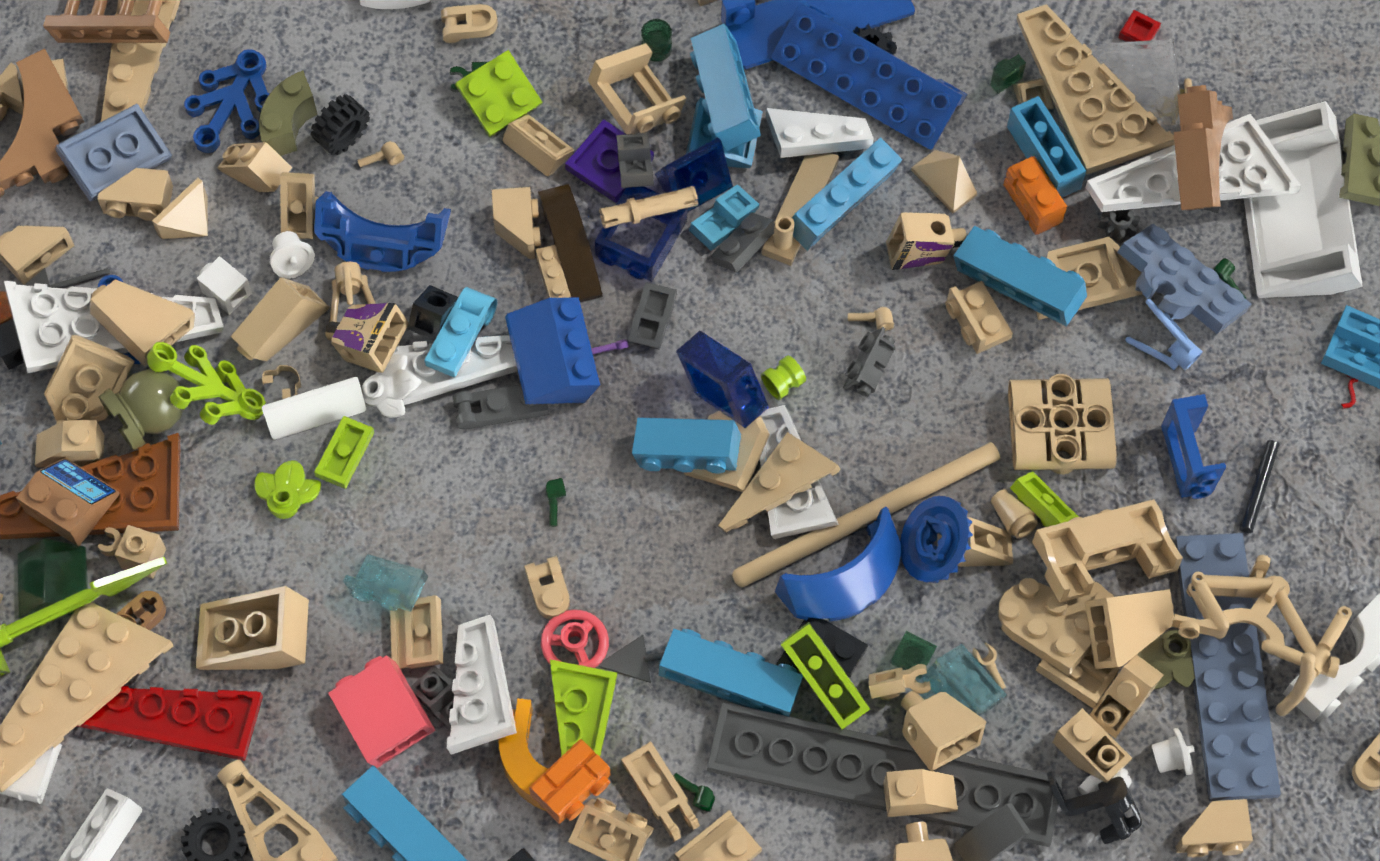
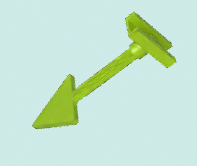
[0,557,167,677]

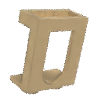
[588,43,687,135]

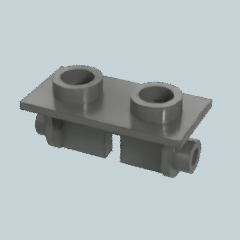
[843,327,895,397]

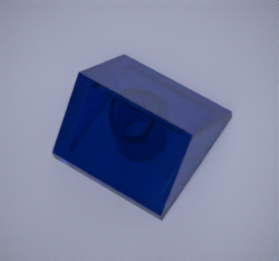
[655,137,733,217]

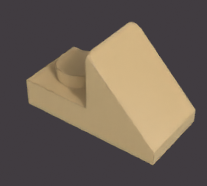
[0,63,24,121]
[280,172,318,239]

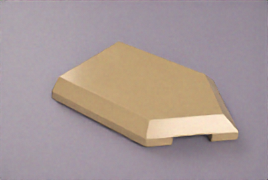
[44,335,134,424]
[684,396,770,492]

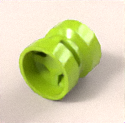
[761,355,806,400]

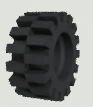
[311,94,370,155]
[181,808,248,861]

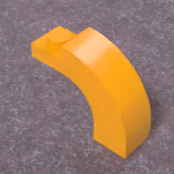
[498,698,548,811]

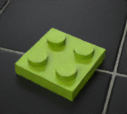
[455,50,543,138]

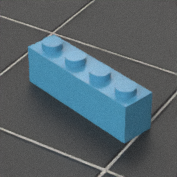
[690,23,761,151]
[792,137,902,251]
[953,226,1087,327]
[658,629,803,717]
[342,766,467,861]

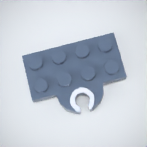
[1117,224,1252,334]

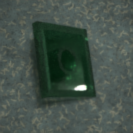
[18,538,88,619]

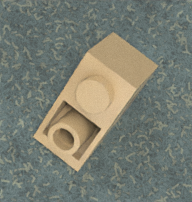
[217,142,292,192]
[97,168,173,221]
[492,187,541,259]
[1089,655,1164,738]
[1052,708,1132,783]
[1175,799,1253,858]

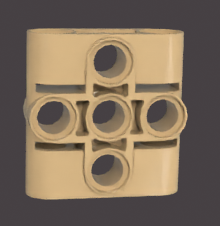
[1008,374,1116,475]

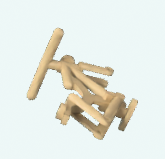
[1171,555,1352,716]

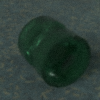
[641,19,672,62]

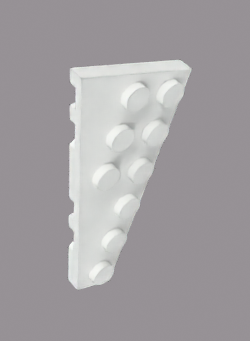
[1085,114,1301,212]
[4,281,224,374]

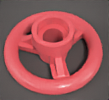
[541,610,609,668]

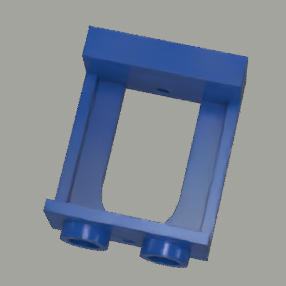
[1161,394,1226,499]

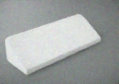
[262,377,367,440]
[58,788,142,861]

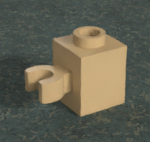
[98,525,166,579]

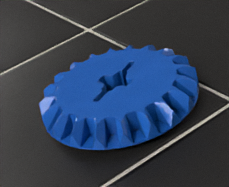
[900,496,973,583]

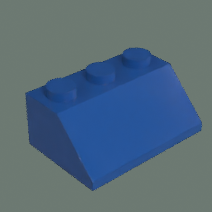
[505,298,600,404]

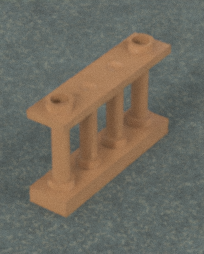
[43,0,170,43]

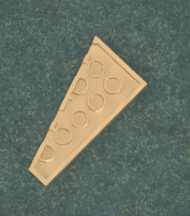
[1017,4,1175,175]
[0,602,173,792]

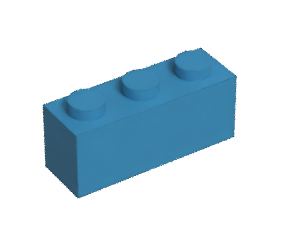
[1007,96,1086,198]
[632,418,741,474]

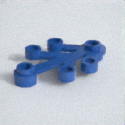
[184,49,270,153]

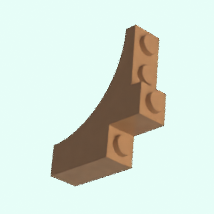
[0,48,84,197]
[1173,85,1233,210]

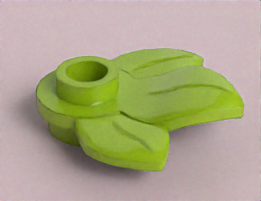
[255,460,321,519]

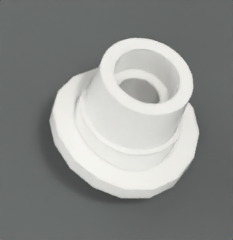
[270,231,315,279]
[1152,728,1195,775]

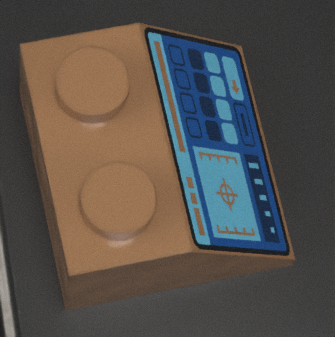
[16,458,120,547]

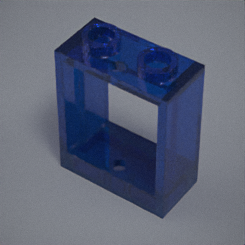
[595,186,688,282]
[676,331,769,428]

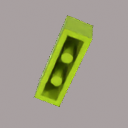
[781,622,870,729]

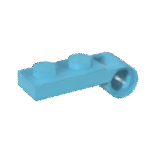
[424,287,497,378]

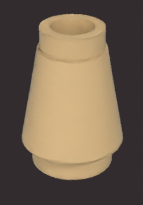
[991,489,1038,539]

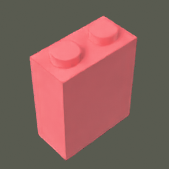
[328,655,436,768]

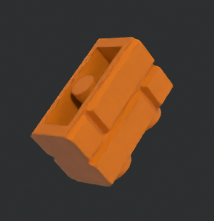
[1003,156,1067,235]
[529,739,611,824]

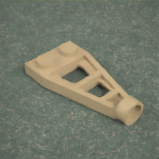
[217,760,338,861]

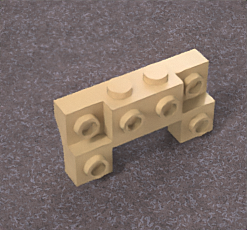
[1032,499,1183,602]

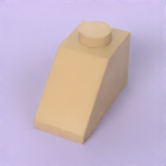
[0,226,75,285]
[35,420,105,467]
[937,517,1013,567]
[883,769,958,817]

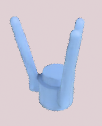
[1125,299,1203,370]

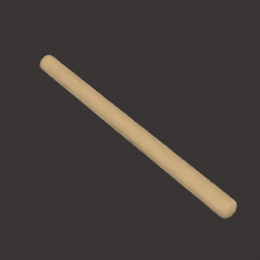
[732,442,1000,588]

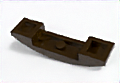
[538,184,603,302]

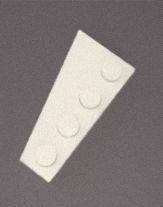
[393,335,518,405]
[446,615,517,755]

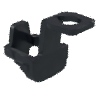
[1047,771,1142,844]

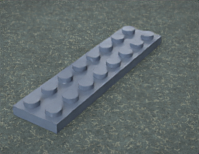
[1174,533,1281,802]

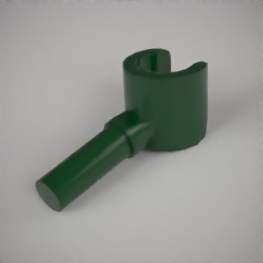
[1213,258,1246,299]
[546,478,566,527]
[673,773,715,812]

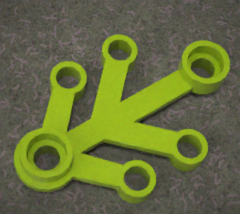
[147,342,266,425]

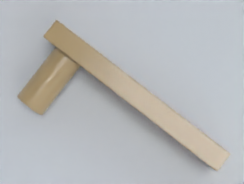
[762,153,839,266]

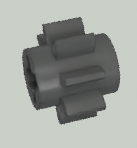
[1098,209,1140,243]

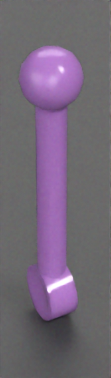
[591,340,629,354]

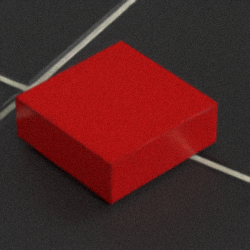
[1118,10,1161,52]

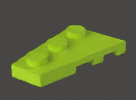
[550,659,618,757]

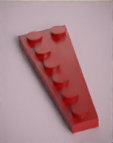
[77,686,263,761]

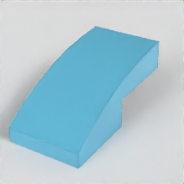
[689,184,760,251]

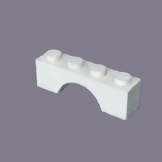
[1283,593,1380,722]

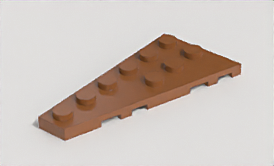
[0,433,180,540]

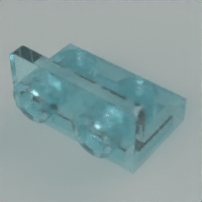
[343,554,428,612]
[923,644,1007,716]

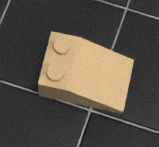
[196,586,309,670]

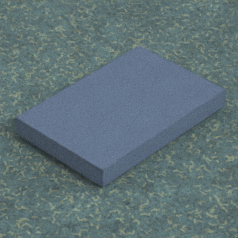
[55,104,172,202]

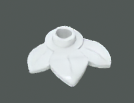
[361,354,421,418]

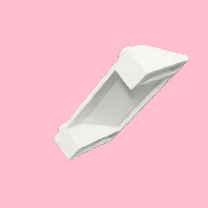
[1244,101,1363,298]

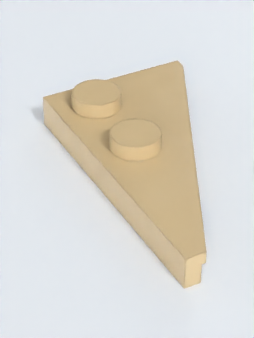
[718,432,840,533]

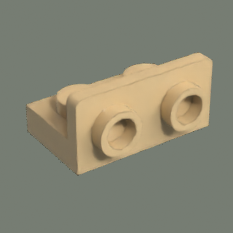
[945,281,1013,354]
[568,797,654,861]

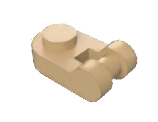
[441,4,498,43]
[524,556,570,620]
[1352,733,1380,791]

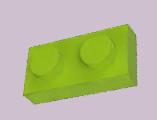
[314,416,375,489]
[1010,471,1079,527]

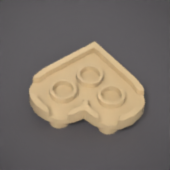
[998,578,1114,676]

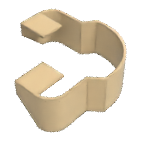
[262,365,301,399]

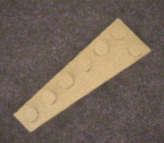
[101,0,181,122]

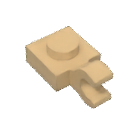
[869,664,931,700]

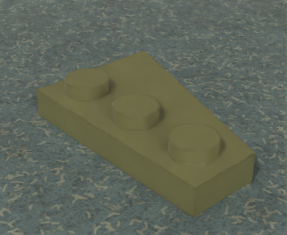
[1339,113,1380,206]

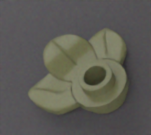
[1137,630,1195,689]

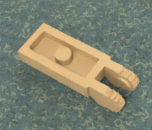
[621,742,700,842]

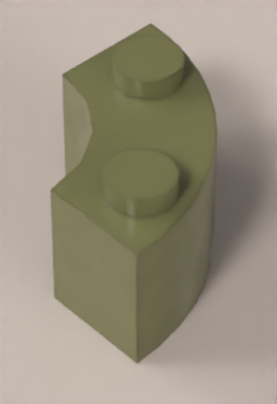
[259,70,318,156]

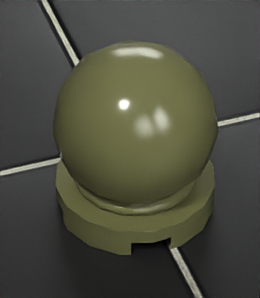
[98,369,184,450]

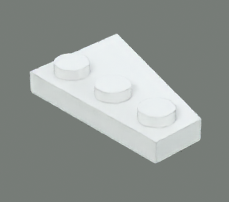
[766,108,874,158]

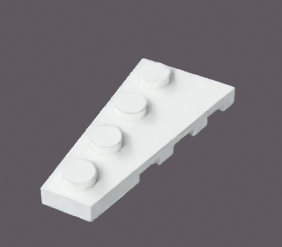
[759,405,839,539]

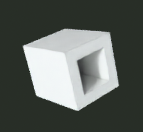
[197,256,252,315]

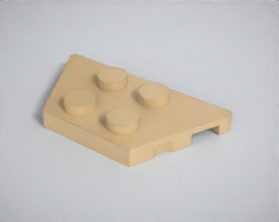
[1037,237,1143,320]

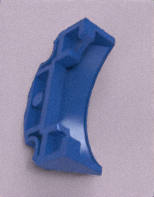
[314,191,451,272]
[775,507,901,622]

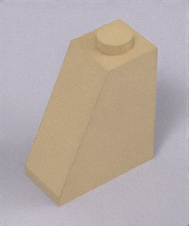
[231,277,330,362]
[90,279,195,367]
[1085,589,1174,669]

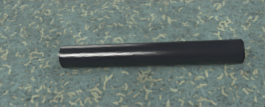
[1240,440,1280,533]

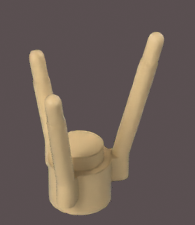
[329,262,376,322]

